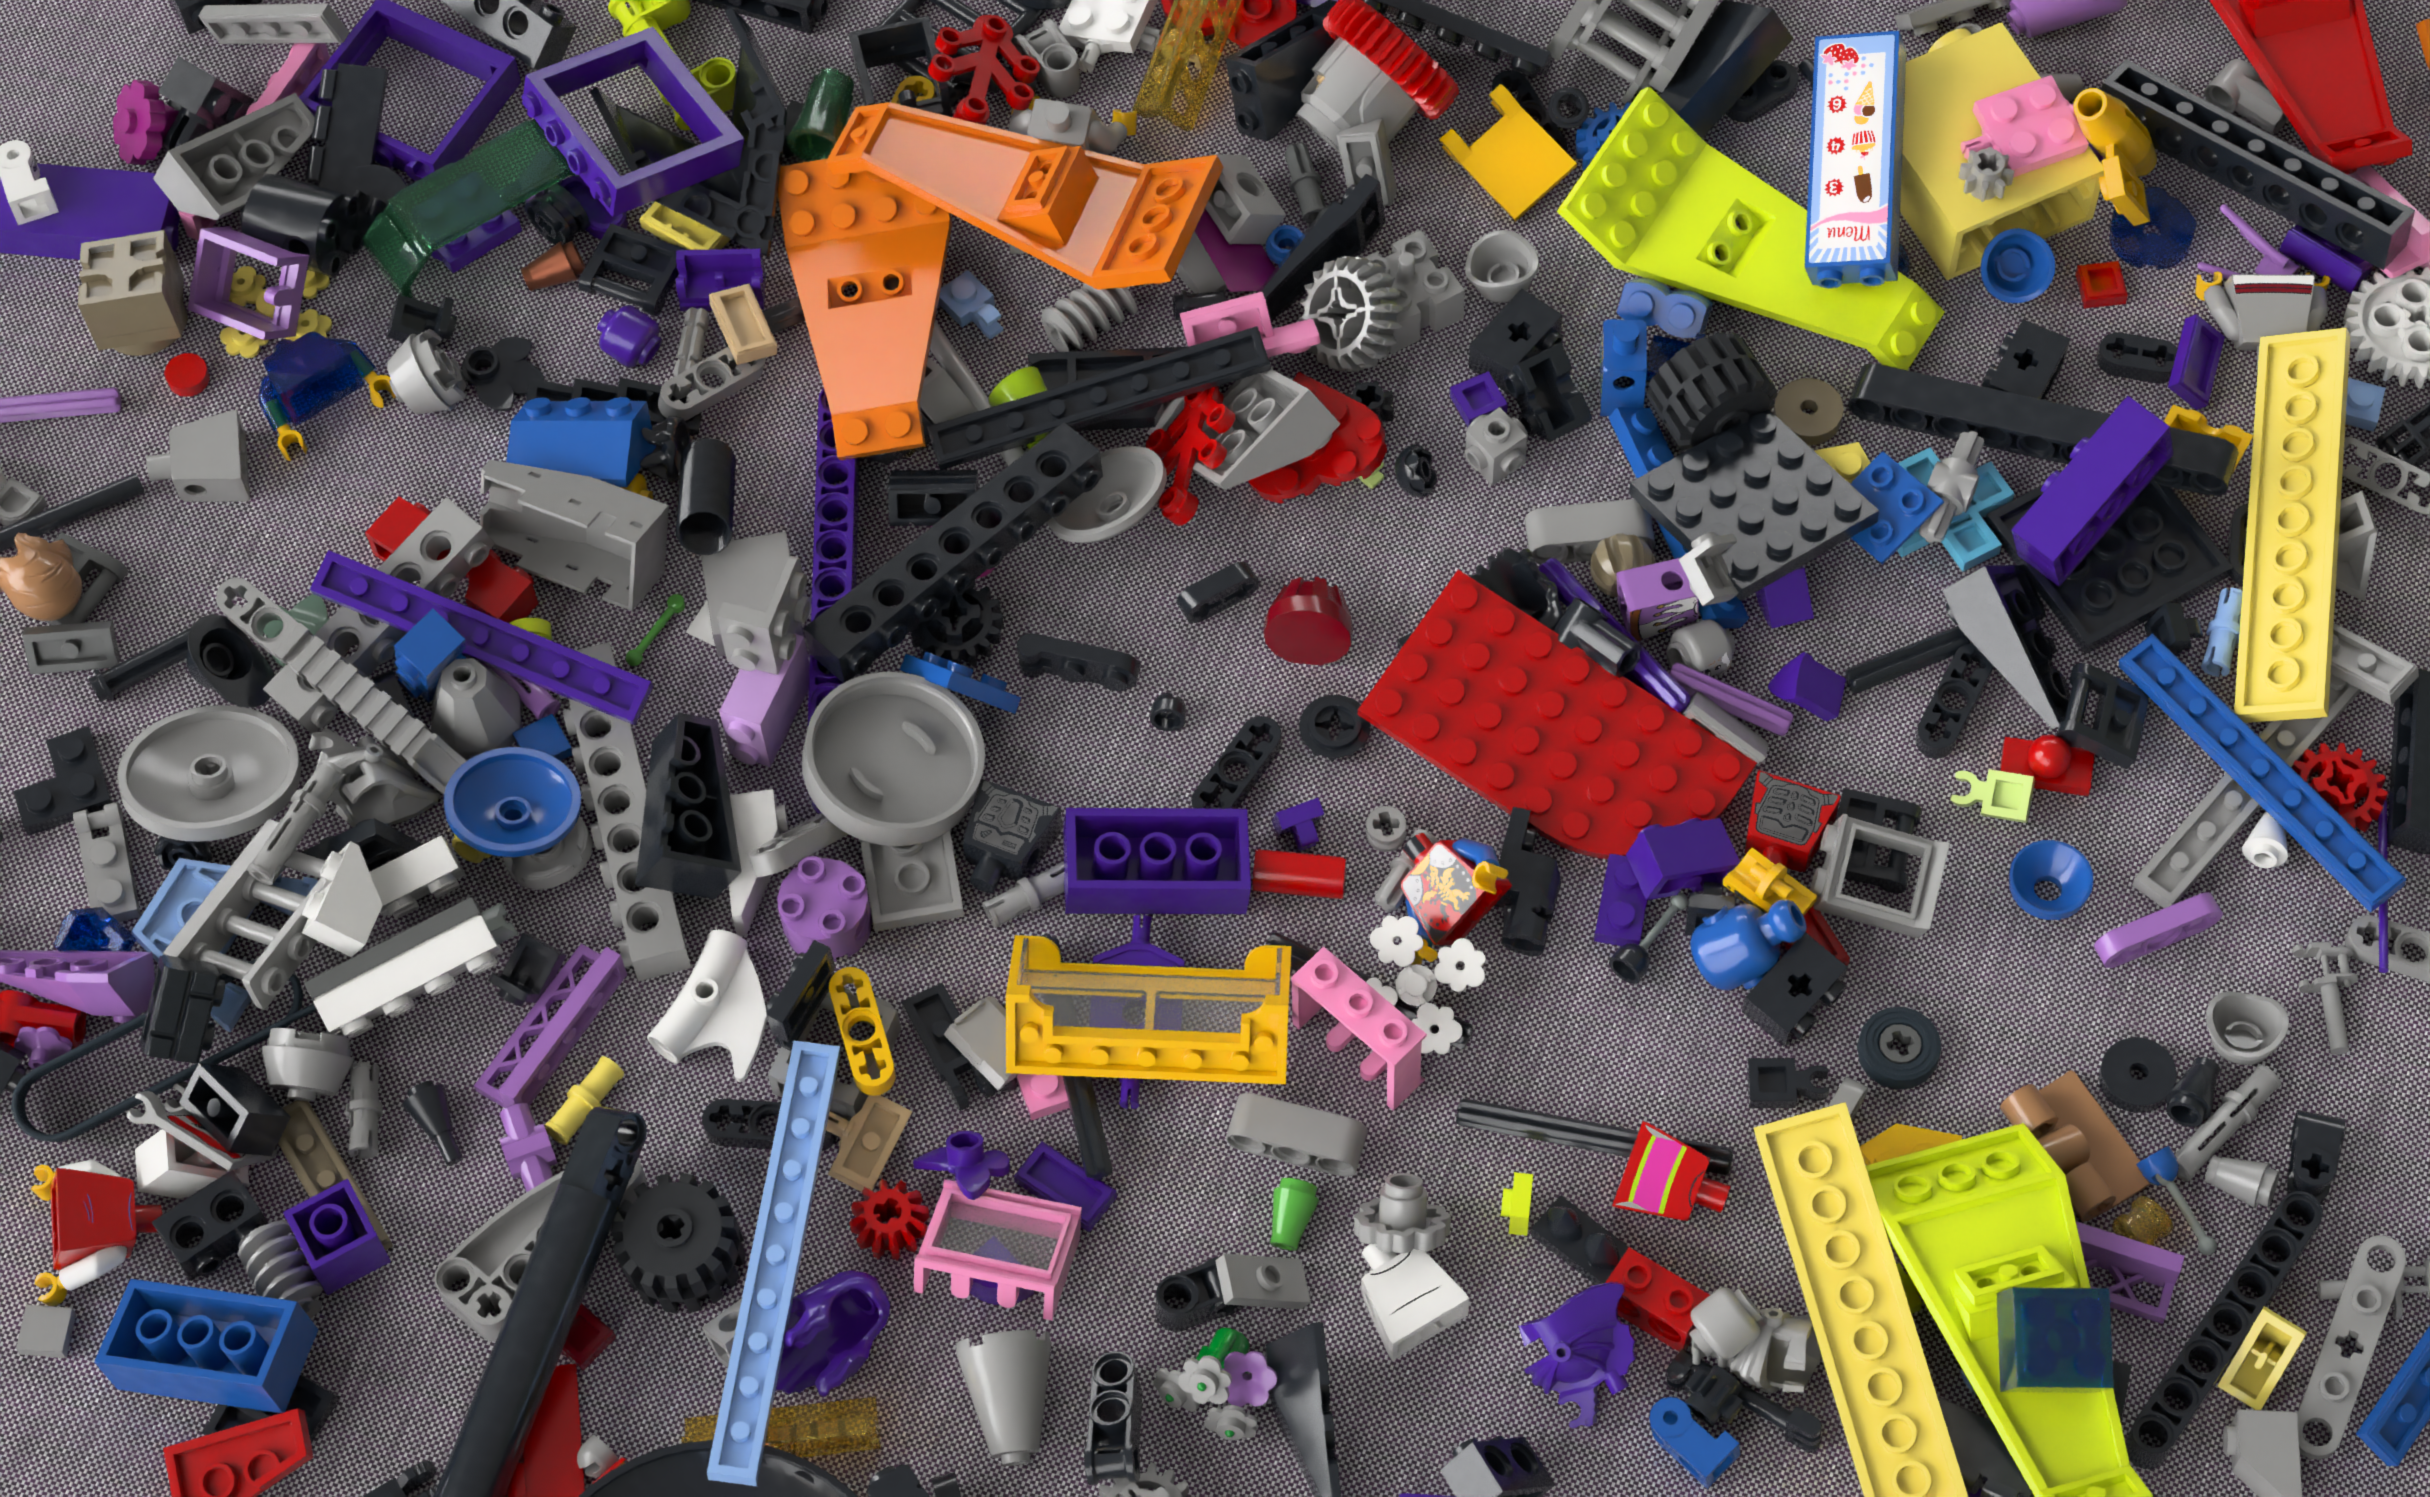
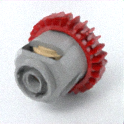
[1296,0,1459,153]

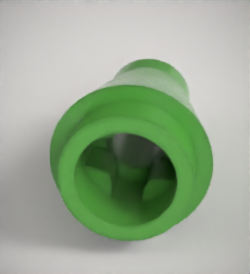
[1270,1178,1319,1251]

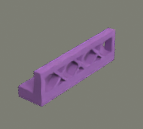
[474,943,627,1108]
[2076,1222,2185,1324]

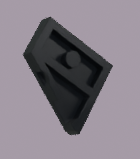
[302,818,423,872]

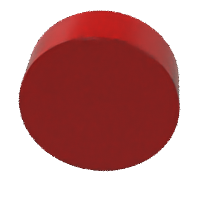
[164,353,210,397]

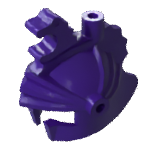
[1518,1282,1636,1428]

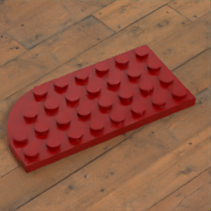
[1358,569,1757,859]

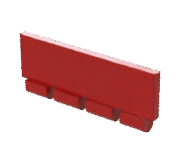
[507,1364,585,1497]

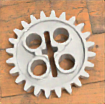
[2343,267,2430,389]

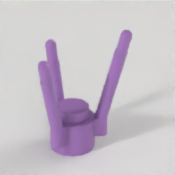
[2197,204,2301,280]

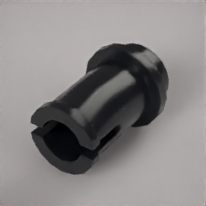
[1173,290,1226,320]

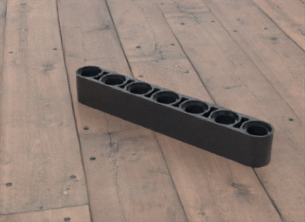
[2125,1191,2323,1469]

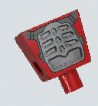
[1744,770,1841,872]

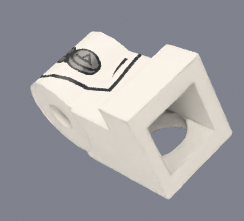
[0,140,59,225]

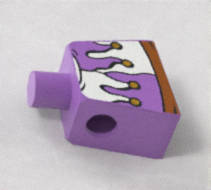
[1616,558,1699,642]

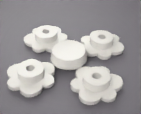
[1366,916,1486,1055]

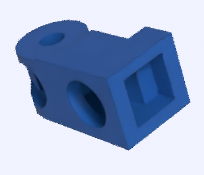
[1649,1397,1741,1489]

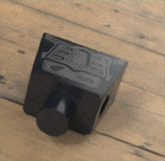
[963,779,1063,893]

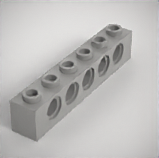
[263,497,495,734]

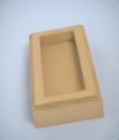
[709,284,777,365]

